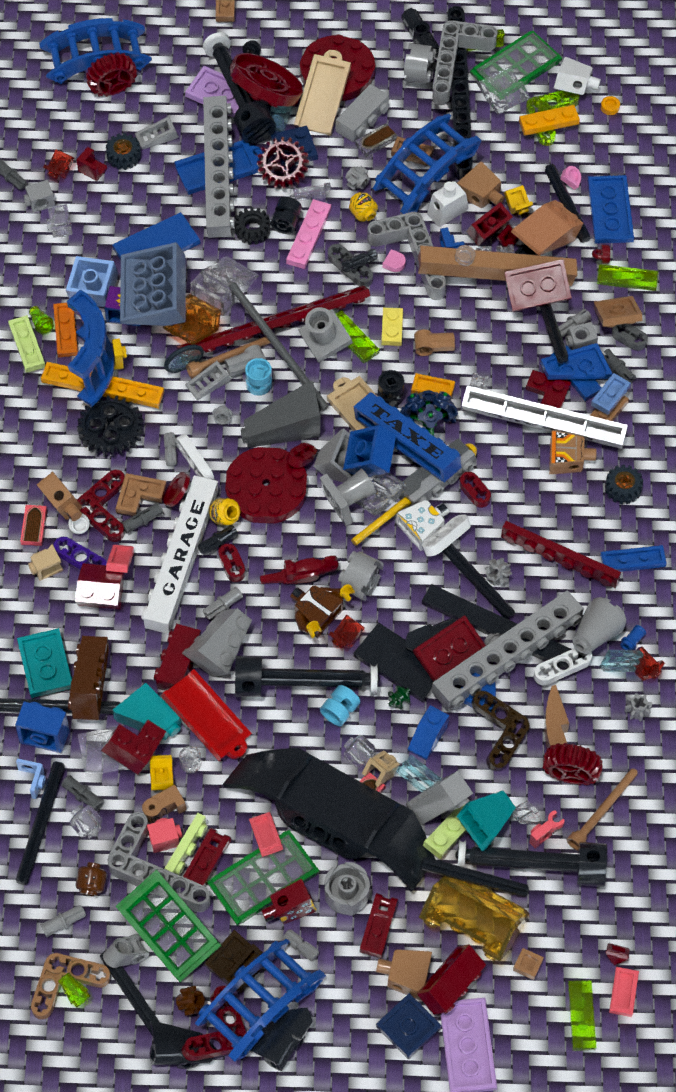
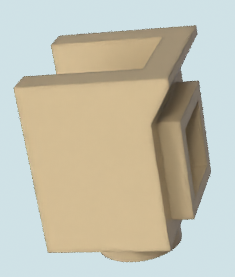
[28,544,63,581]
[362,750,400,787]

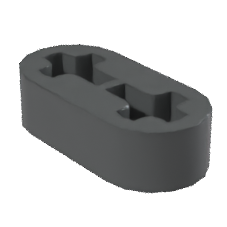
[612,323,648,351]

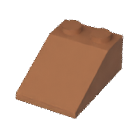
[511,200,583,256]

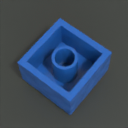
[343,425,396,477]
[15,702,70,754]

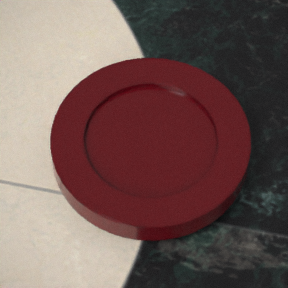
[163,472,190,507]

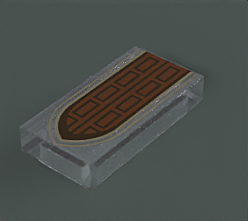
[355,123,397,157]

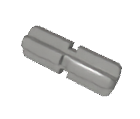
[164,432,177,466]
[283,929,319,961]

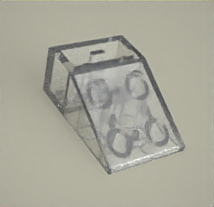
[190,256,259,316]

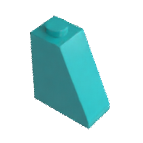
[113,683,182,740]
[457,790,516,851]

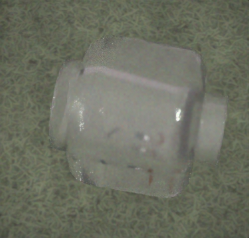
[343,735,376,768]
[69,805,103,839]

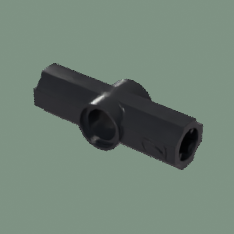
[401,8,439,57]

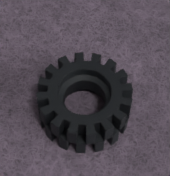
[235,207,270,245]

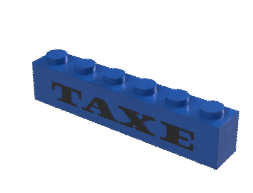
[353,392,462,483]

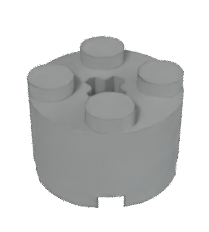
[404,43,437,84]
[338,551,384,601]
[324,862,370,916]

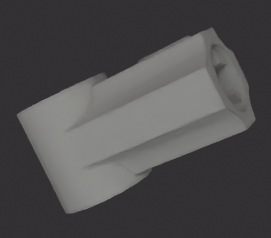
[224,345,266,377]

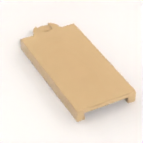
[294,50,351,135]
[327,376,378,431]

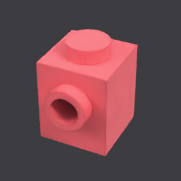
[147,818,182,853]

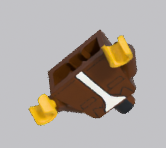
[290,584,355,638]

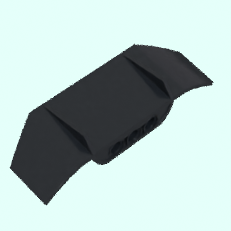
[223,748,435,891]

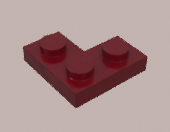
[526,370,571,409]

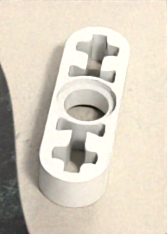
[175,434,214,480]
[422,515,471,556]
[534,648,592,685]

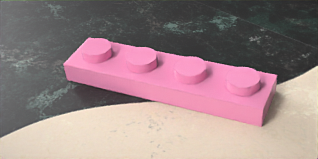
[286,199,331,269]

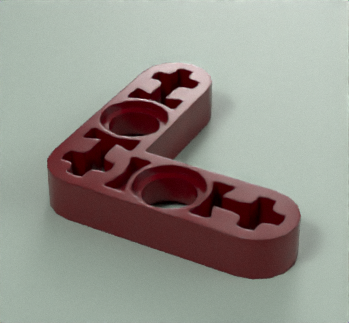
[77,469,125,542]
[182,986,246,1061]

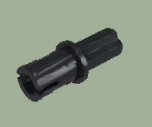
[198,525,238,555]

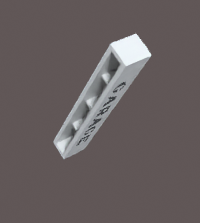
[462,386,628,449]
[141,475,219,634]

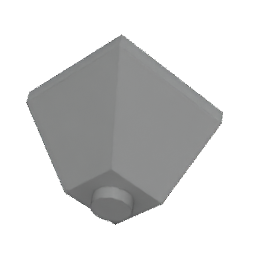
[314,429,353,483]

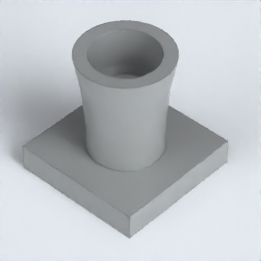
[298,307,353,363]
[320,469,376,527]

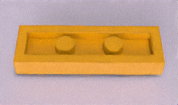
[519,105,580,136]

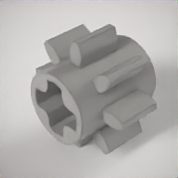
[346,166,370,190]
[485,558,512,585]
[624,693,652,721]

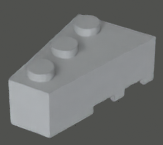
[182,608,252,676]
[406,771,473,825]

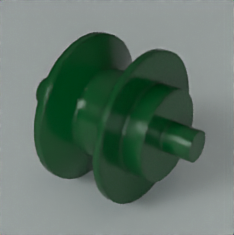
[388,685,410,709]

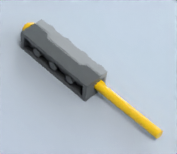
[351,439,477,546]

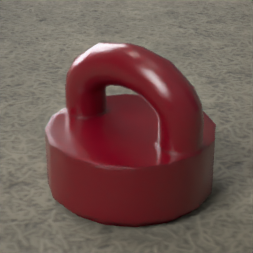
[592,244,610,264]

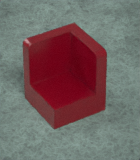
[76,146,107,181]

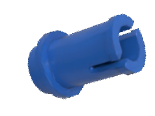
[620,625,646,652]

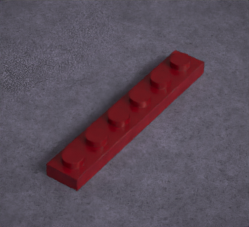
[501,521,621,589]

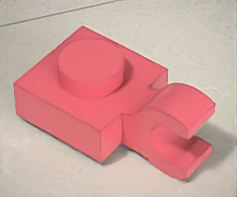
[529,810,565,849]

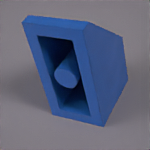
[408,705,449,761]

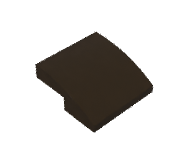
[203,929,263,994]

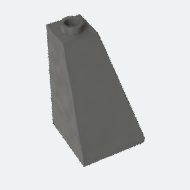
[241,381,320,448]

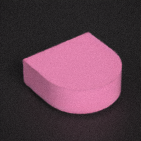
[560,166,581,190]
[382,249,406,272]

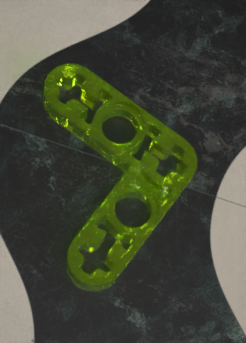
[526,90,579,146]

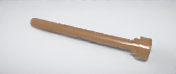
[186,336,271,379]
[566,768,638,851]

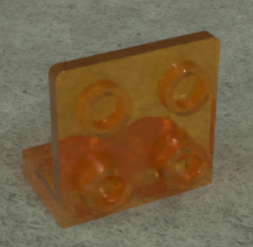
[163,294,221,345]

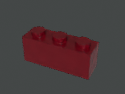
[154,623,201,691]
[417,944,486,1014]

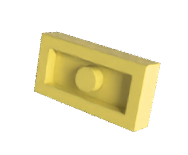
[381,307,403,346]

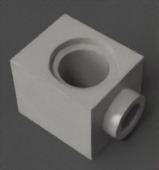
[23,180,55,213]
[565,322,598,350]

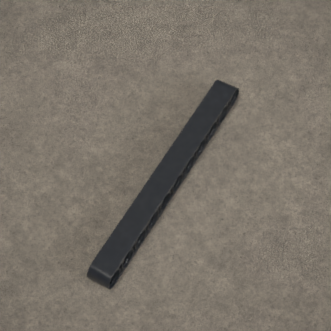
[447,6,473,180]

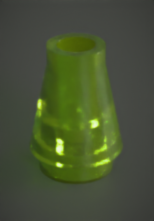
[29,306,54,334]
[58,972,91,1008]

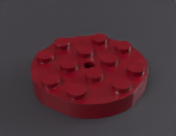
[300,34,375,101]
[230,53,303,107]
[225,447,307,524]

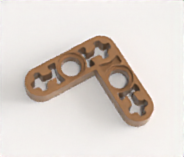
[31,953,111,1019]

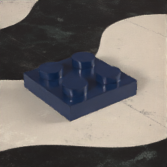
[270,125,318,168]
[376,993,442,1059]

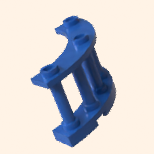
[39,18,152,84]
[373,114,482,214]
[67,289,115,407]
[195,939,326,1062]

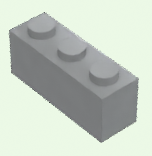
[336,84,389,143]

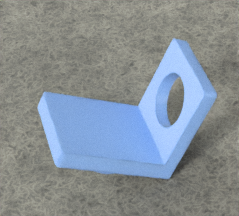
[16,759,46,799]

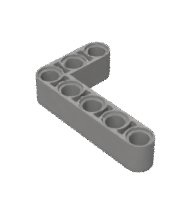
[432,21,497,105]
[367,212,446,300]
[107,812,211,912]

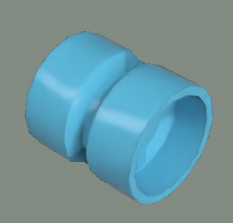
[245,358,272,396]
[320,685,360,727]

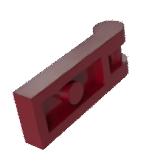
[183,828,231,886]
[360,893,398,958]

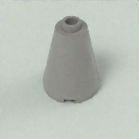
[573,597,627,654]

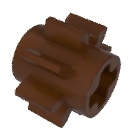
[176,986,205,1016]

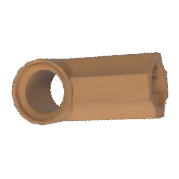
[414,329,455,356]

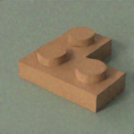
[115,473,167,516]

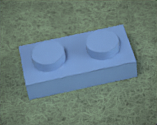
[591,373,631,415]

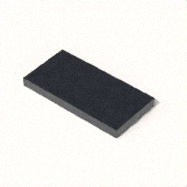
[353,622,433,703]

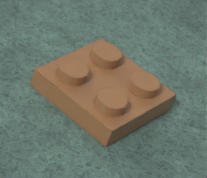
[594,296,643,327]

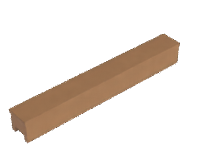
[418,245,578,286]

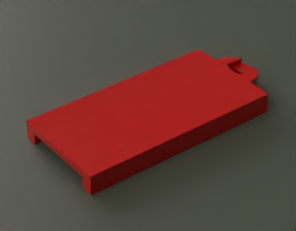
[161,669,252,761]

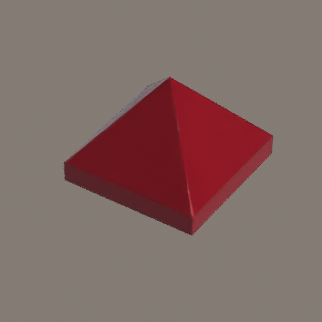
[497,224,519,252]
[606,943,630,966]

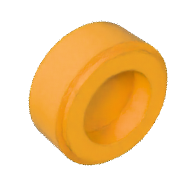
[601,96,620,115]

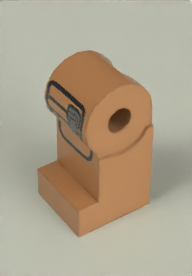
[142,785,187,823]

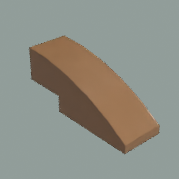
[544,685,569,748]

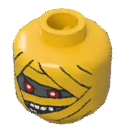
[349,192,378,222]
[209,498,240,526]

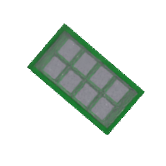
[470,31,562,101]
[207,830,320,926]
[116,869,222,983]

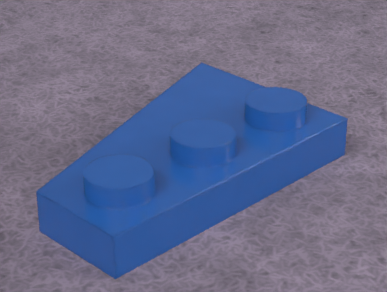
[540,343,612,380]

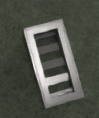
[135,116,179,150]
[185,361,231,400]

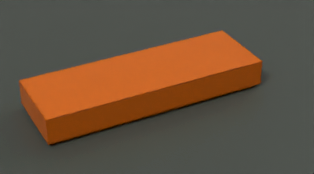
[53,303,78,358]

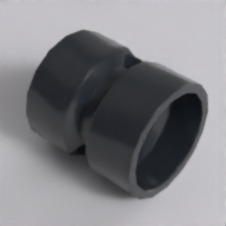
[270,197,302,234]
[377,370,405,407]

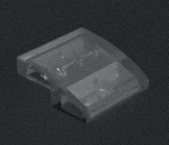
[477,66,530,114]
[355,473,407,516]
[77,726,128,777]

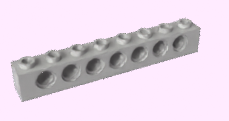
[203,96,235,238]
[432,590,584,711]

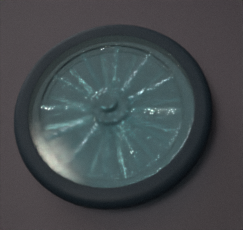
[164,345,204,373]

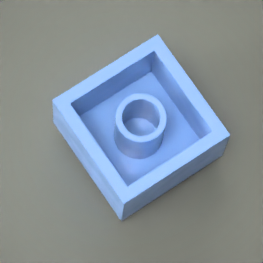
[66,256,119,307]

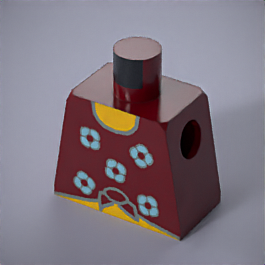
[261,879,317,924]

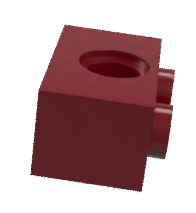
[466,202,513,247]

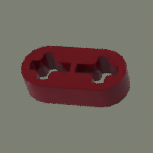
[286,443,317,468]
[460,472,491,508]
[218,544,245,582]

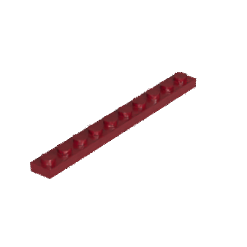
[176,285,370,359]

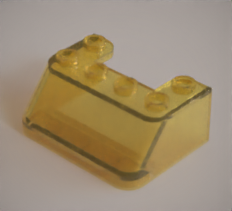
[419,876,529,961]

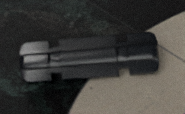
[340,249,378,272]

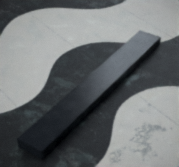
[422,584,585,676]

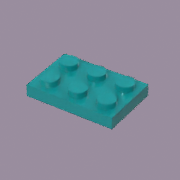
[17,628,72,698]

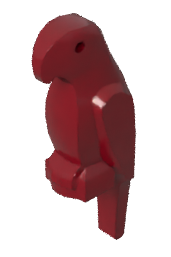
[260,555,339,584]

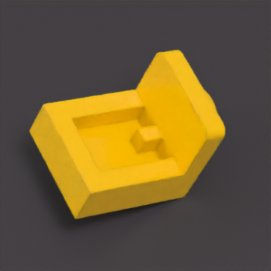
[504,185,533,215]
[112,338,127,370]
[150,755,173,790]

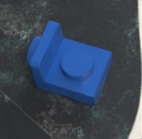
[439,227,465,249]

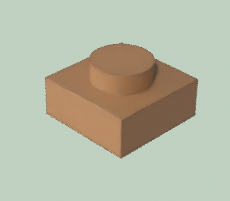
[513,948,544,980]

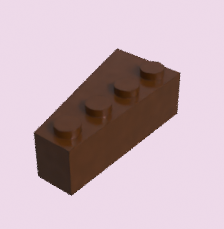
[68,636,109,720]

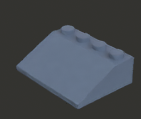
[120,242,186,326]

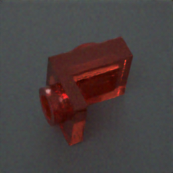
[43,149,75,179]
[328,615,365,649]
[626,646,665,681]

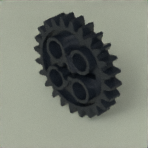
[77,396,144,457]

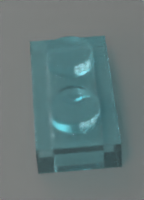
[270,106,294,133]

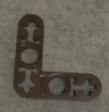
[471,691,530,771]

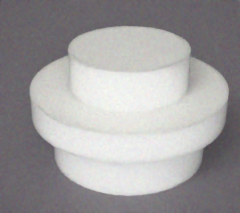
[68,514,90,534]

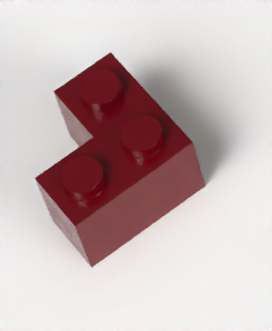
[101,720,166,774]

